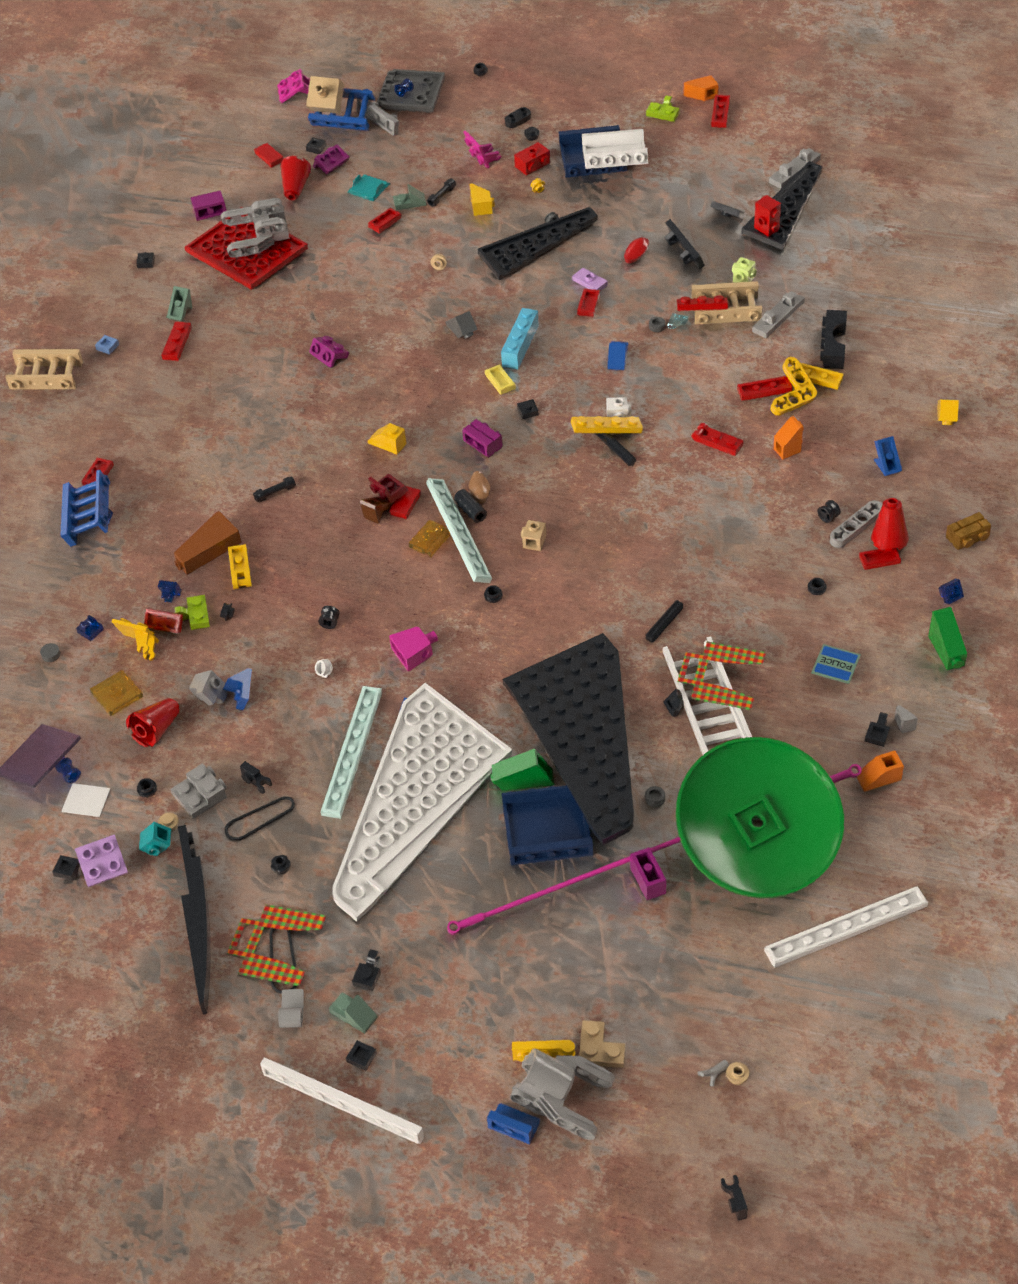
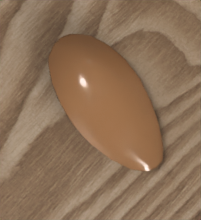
[469,471,490,504]

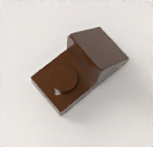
[360,496,394,524]

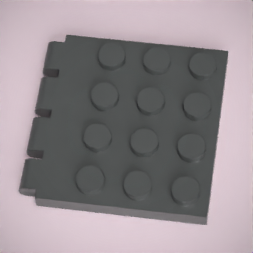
[377,69,445,113]

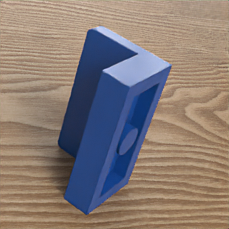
[487,1103,540,1145]

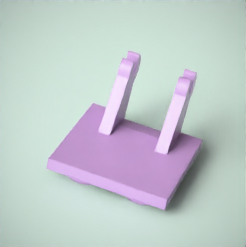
[75,835,128,888]

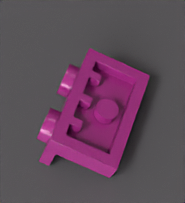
[313,144,349,175]

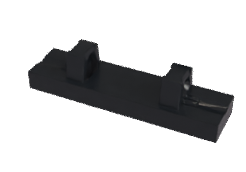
[665,219,705,269]

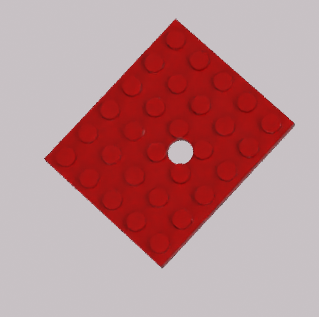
[185,207,308,290]

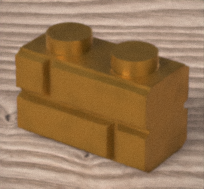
[946,512,991,550]

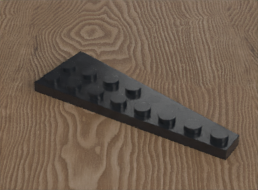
[741,161,823,250]
[477,206,598,280]

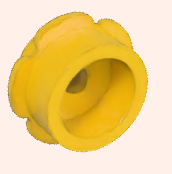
[531,178,545,193]

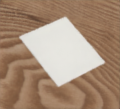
[61,783,110,817]

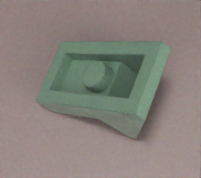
[393,184,427,210]
[166,286,192,322]
[329,992,378,1034]

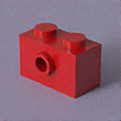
[514,142,550,176]
[754,195,781,237]

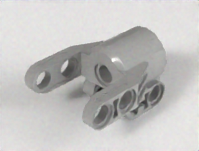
[221,198,290,257]
[510,1048,615,1140]

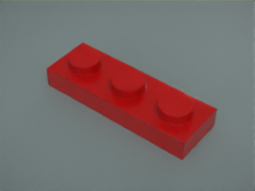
[711,95,730,128]
[677,296,728,311]
[161,322,192,361]
[737,376,792,401]

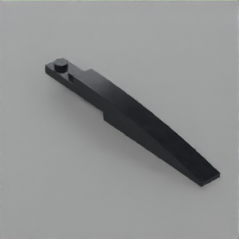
[178,825,211,1014]

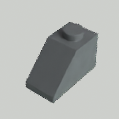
[445,311,477,338]

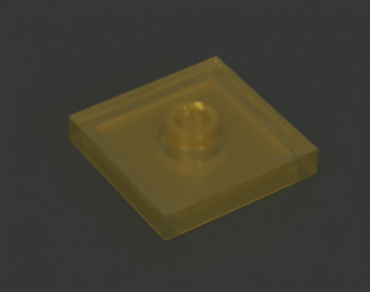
[90,670,143,716]

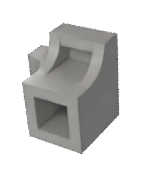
[189,670,228,706]

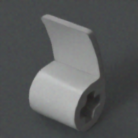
[278,989,304,1028]

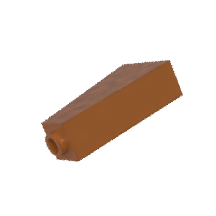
[174,511,242,575]

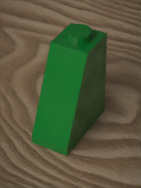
[928,607,967,670]
[490,748,555,791]

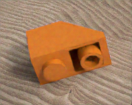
[684,75,719,101]
[773,416,804,459]
[856,750,904,792]

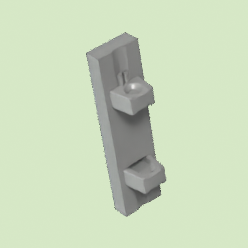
[356,99,399,136]
[769,148,821,189]
[752,291,805,338]

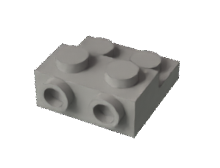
[170,763,227,819]

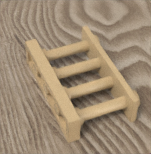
[691,281,762,324]
[6,349,83,389]

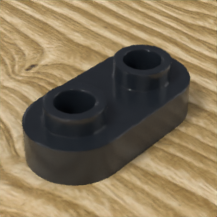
[505,107,531,128]

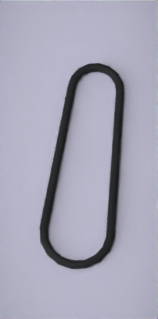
[224,796,295,840]
[269,928,297,994]

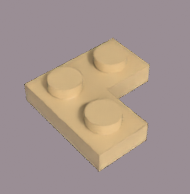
[579,1020,625,1068]

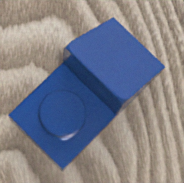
[607,341,628,370]
[874,436,902,476]
[223,668,252,710]

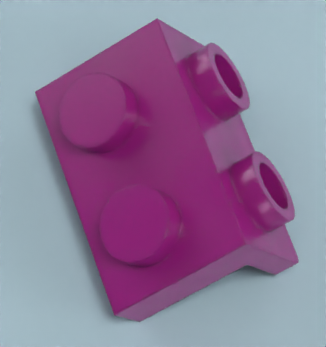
[309,336,349,368]

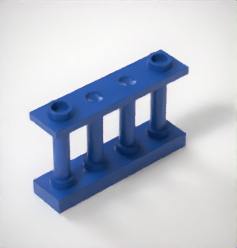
[308,88,375,131]
[60,469,110,547]

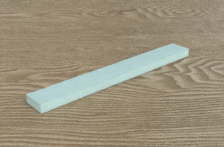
[426,478,492,583]
[321,686,382,819]

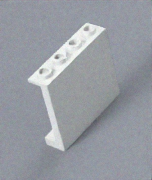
[582,129,648,169]

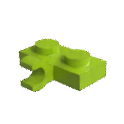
[646,95,680,122]
[174,595,210,630]

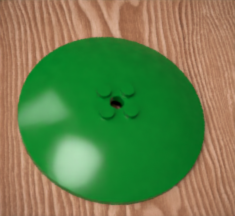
[675,737,844,898]

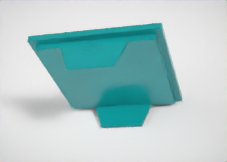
[347,174,390,201]

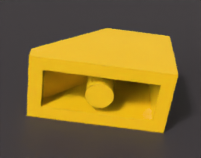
[469,184,495,216]
[937,399,959,425]
[368,423,407,455]

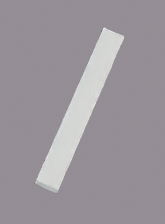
[764,886,928,968]
[260,1057,424,1144]

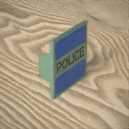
[811,644,861,684]

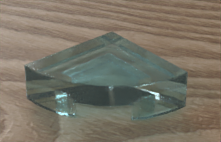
[668,313,688,329]

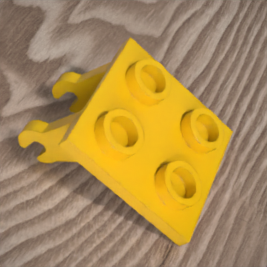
[111,618,159,661]

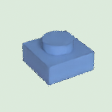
[95,335,119,355]

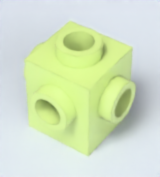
[732,257,757,283]

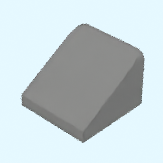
[895,705,918,733]

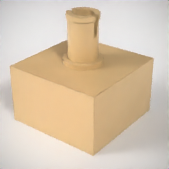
[306,76,344,114]

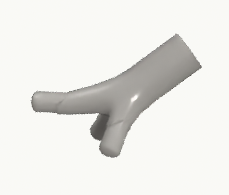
[698,1060,729,1087]

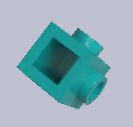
[139,822,171,856]

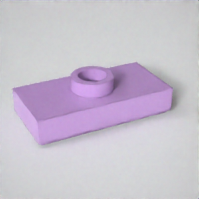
[572,268,608,291]

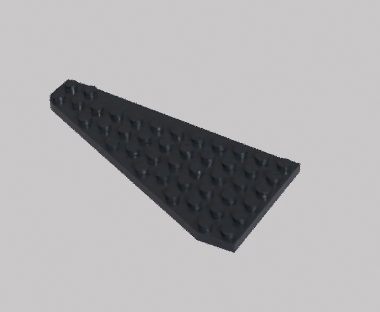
[502,633,635,845]

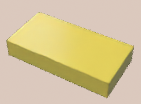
[485,365,516,395]

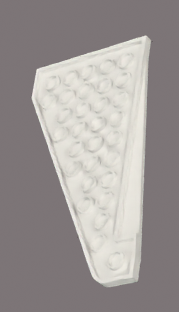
[332,683,512,921]

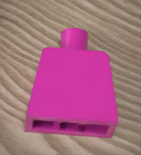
[389,627,438,671]

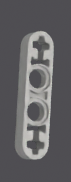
[830,500,882,548]

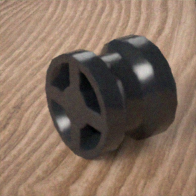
[817,500,841,523]
[318,606,340,629]

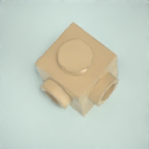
[521,520,546,551]

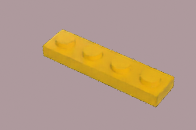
[571,416,643,433]

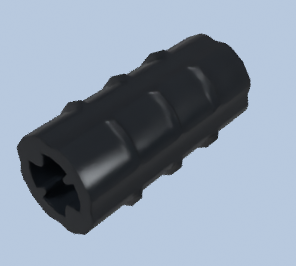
[454,489,487,523]

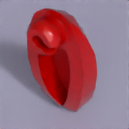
[624,237,649,264]

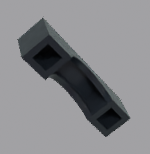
[820,310,847,369]

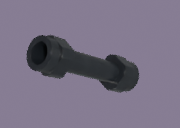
[427,178,456,207]
[253,476,296,502]

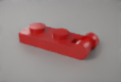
[691,423,744,456]

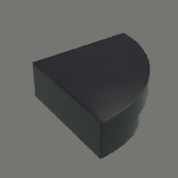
[663,689,683,717]

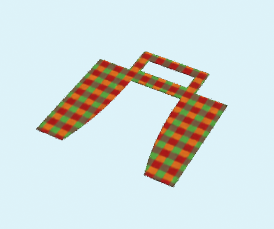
[677,641,766,710]
[227,904,327,986]

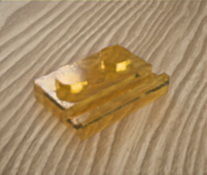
[409,519,451,557]

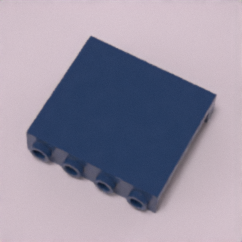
[558,125,627,178]
[501,785,593,866]

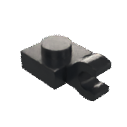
[865,712,890,747]
[240,761,272,794]
[352,949,381,991]
[721,1175,748,1221]

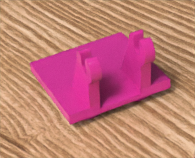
[277,69,310,103]
[463,130,501,169]

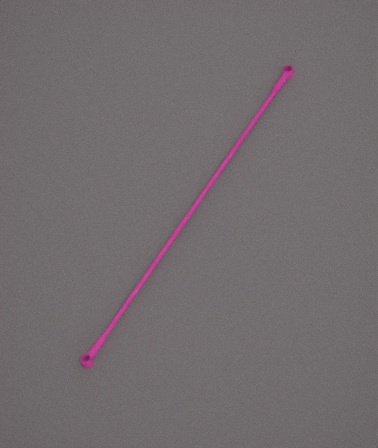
[447,764,861,935]

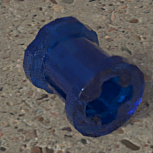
[394,78,414,97]
[55,757,81,783]

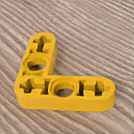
[770,357,817,415]

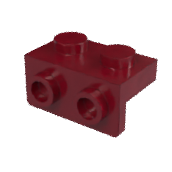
[368,473,408,503]

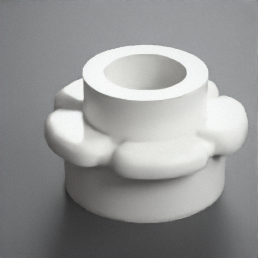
[315,659,333,678]

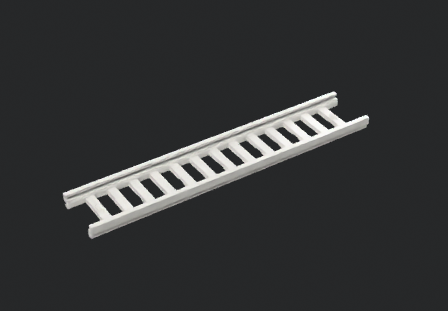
[663,636,760,821]

